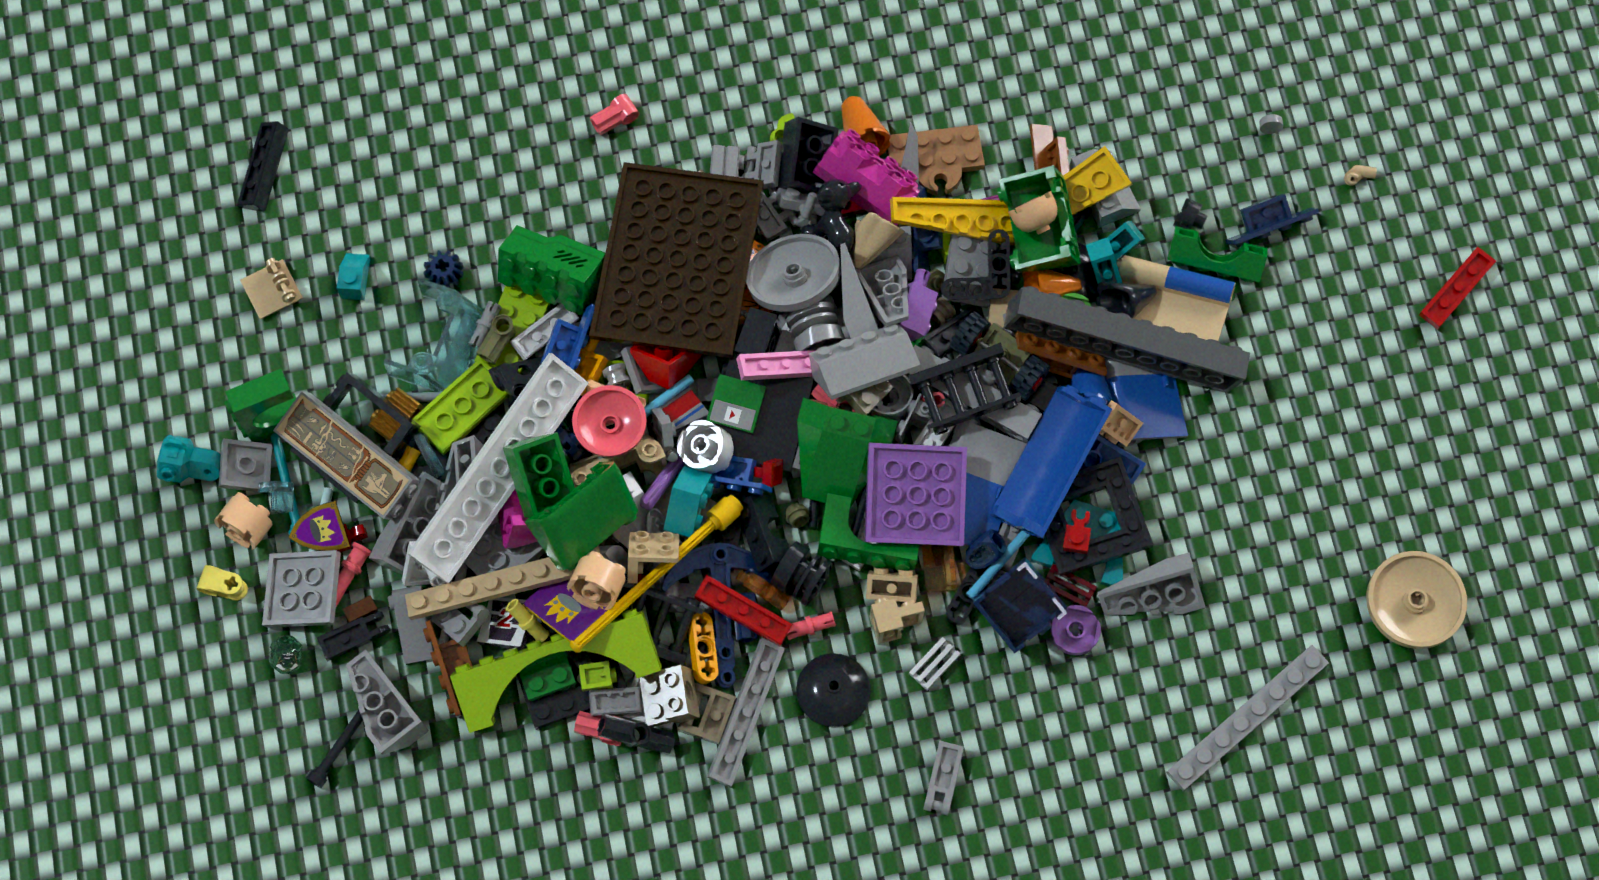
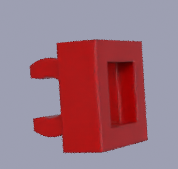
[754,458,783,487]

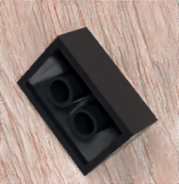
[776,117,839,194]

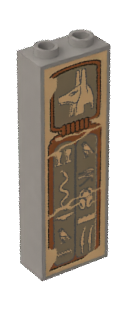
[273,391,421,520]

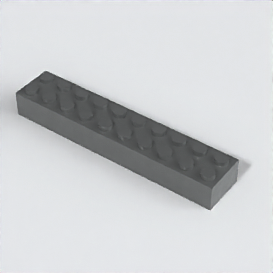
[1003,286,1250,393]

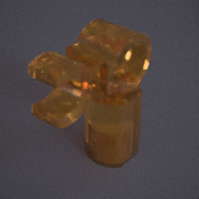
[735,570,789,610]

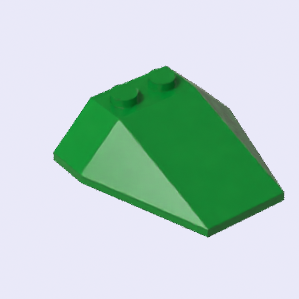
[797,397,898,508]

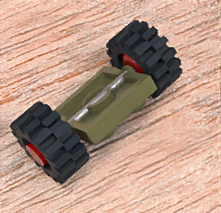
[949,312,1051,401]

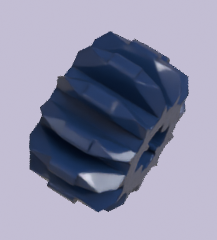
[423,250,464,290]

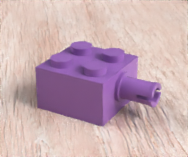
[881,269,938,342]

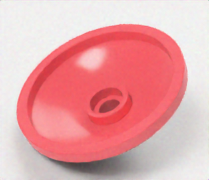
[572,385,647,457]

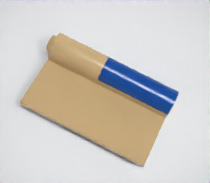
[1117,255,1235,341]

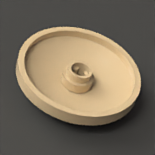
[1366,551,1467,649]

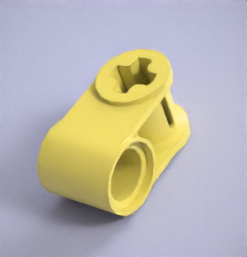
[196,565,248,601]

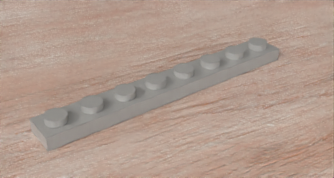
[1166,645,1329,791]

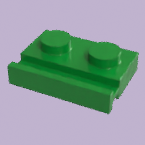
[519,651,577,702]

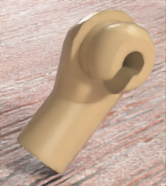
[1344,165,1377,186]

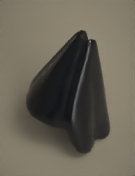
[1096,281,1157,318]

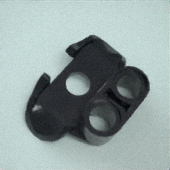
[488,356,543,409]

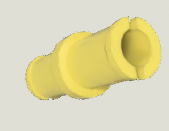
[506,599,550,643]

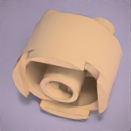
[214,492,272,549]
[567,551,626,610]

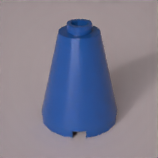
[1070,368,1113,406]

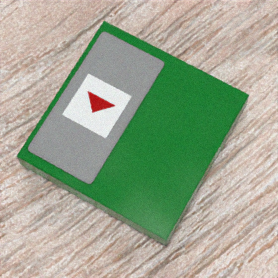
[706,374,766,434]

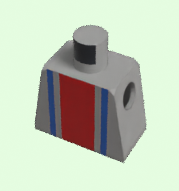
[649,386,708,437]

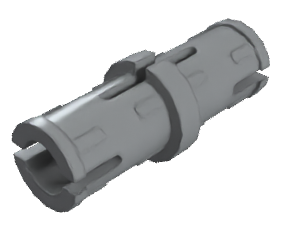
[468,301,502,349]

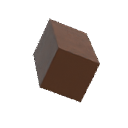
[343,595,379,623]

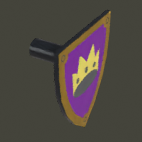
[289,500,350,551]

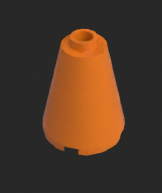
[841,96,891,156]

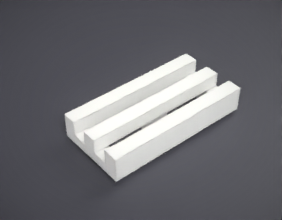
[909,637,961,690]

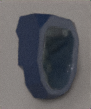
[965,529,1007,569]

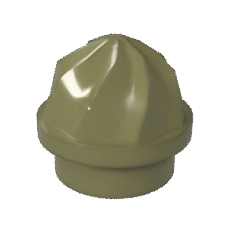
[786,503,810,528]

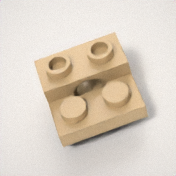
[869,597,925,645]

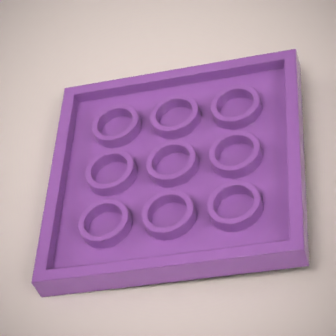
[865,443,967,546]

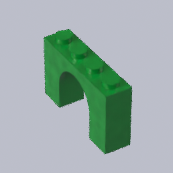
[224,369,297,442]
[817,493,919,572]

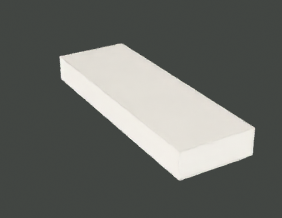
[510,303,580,360]

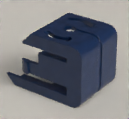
[973,557,1067,654]

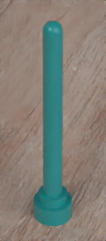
[271,433,300,543]

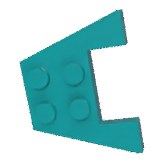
[1030,499,1123,587]

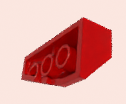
[630,345,702,389]

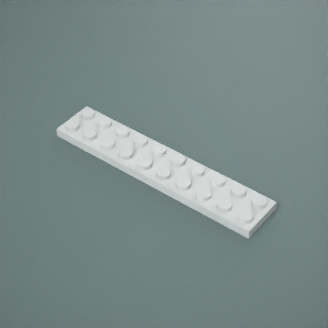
[407,353,589,583]

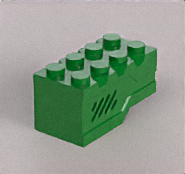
[498,225,605,316]

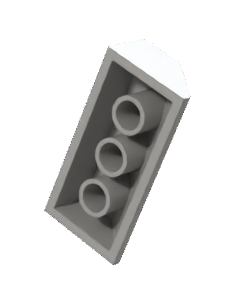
[809,323,921,400]

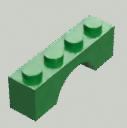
[1167,226,1268,283]

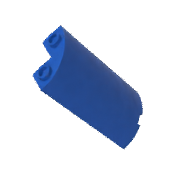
[989,385,1112,538]

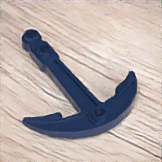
[661,543,776,689]

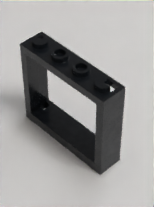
[290,373,421,504]

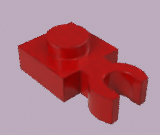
[1063,509,1091,554]

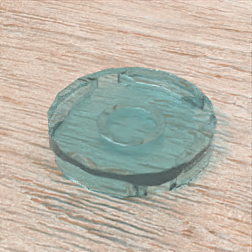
[414,432,445,478]

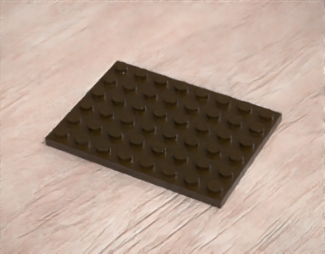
[589,162,764,358]

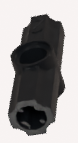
[597,714,675,755]

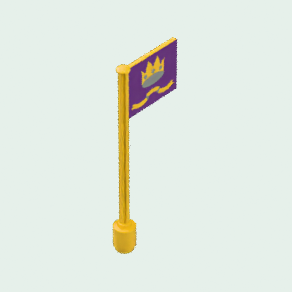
[523,495,743,653]

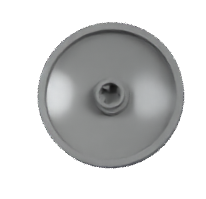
[746,234,841,312]

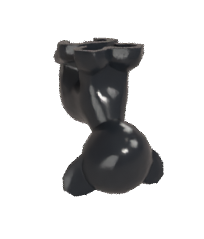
[801,179,862,261]

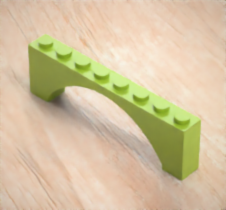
[450,609,662,733]

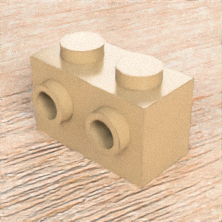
[866,567,918,602]

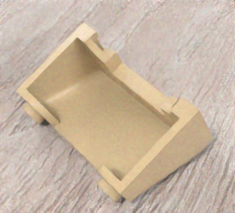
[568,434,667,488]

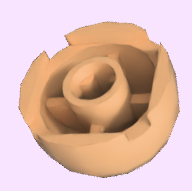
[1008,191,1057,234]

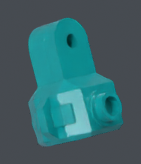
[157,435,221,483]

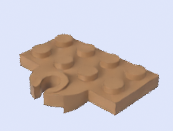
[887,125,985,195]

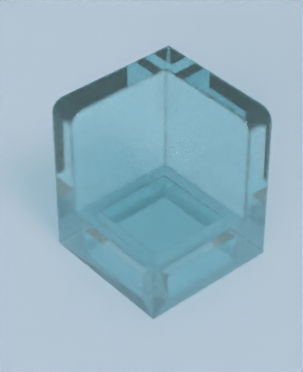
[258,481,294,513]

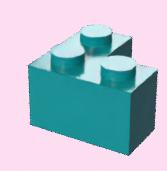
[663,466,714,537]

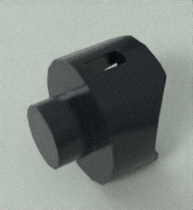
[1173,198,1208,230]

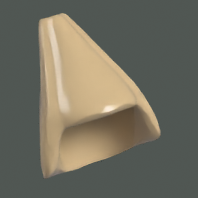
[853,212,905,269]

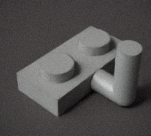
[776,188,825,220]

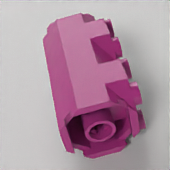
[813,129,920,225]

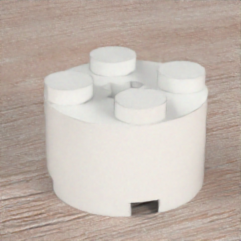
[677,420,734,474]

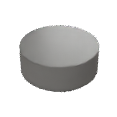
[1259,114,1283,134]

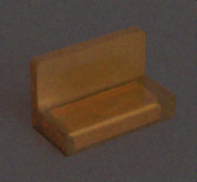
[922,545,957,593]

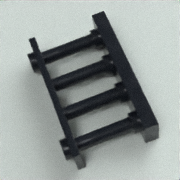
[908,343,1021,435]
[616,573,705,666]

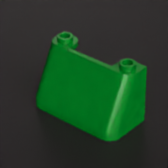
[997,165,1081,273]
[524,461,638,571]

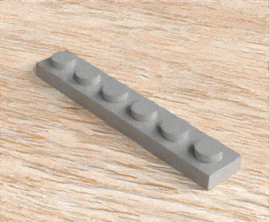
[707,638,785,787]

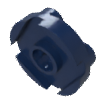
[554,422,585,462]

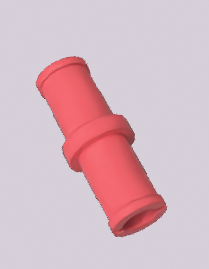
[787,611,836,640]

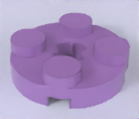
[1050,605,1101,655]

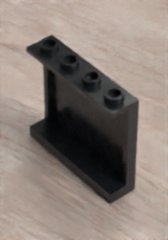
[713,358,815,474]

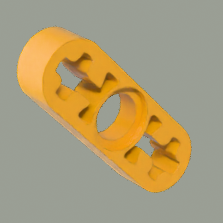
[688,612,718,684]

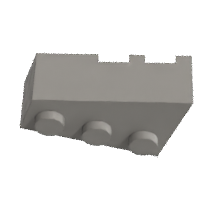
[435,435,484,512]

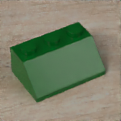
[503,432,575,518]

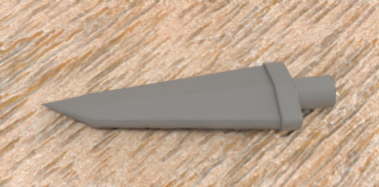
[901,122,919,184]

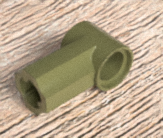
[476,314,516,364]

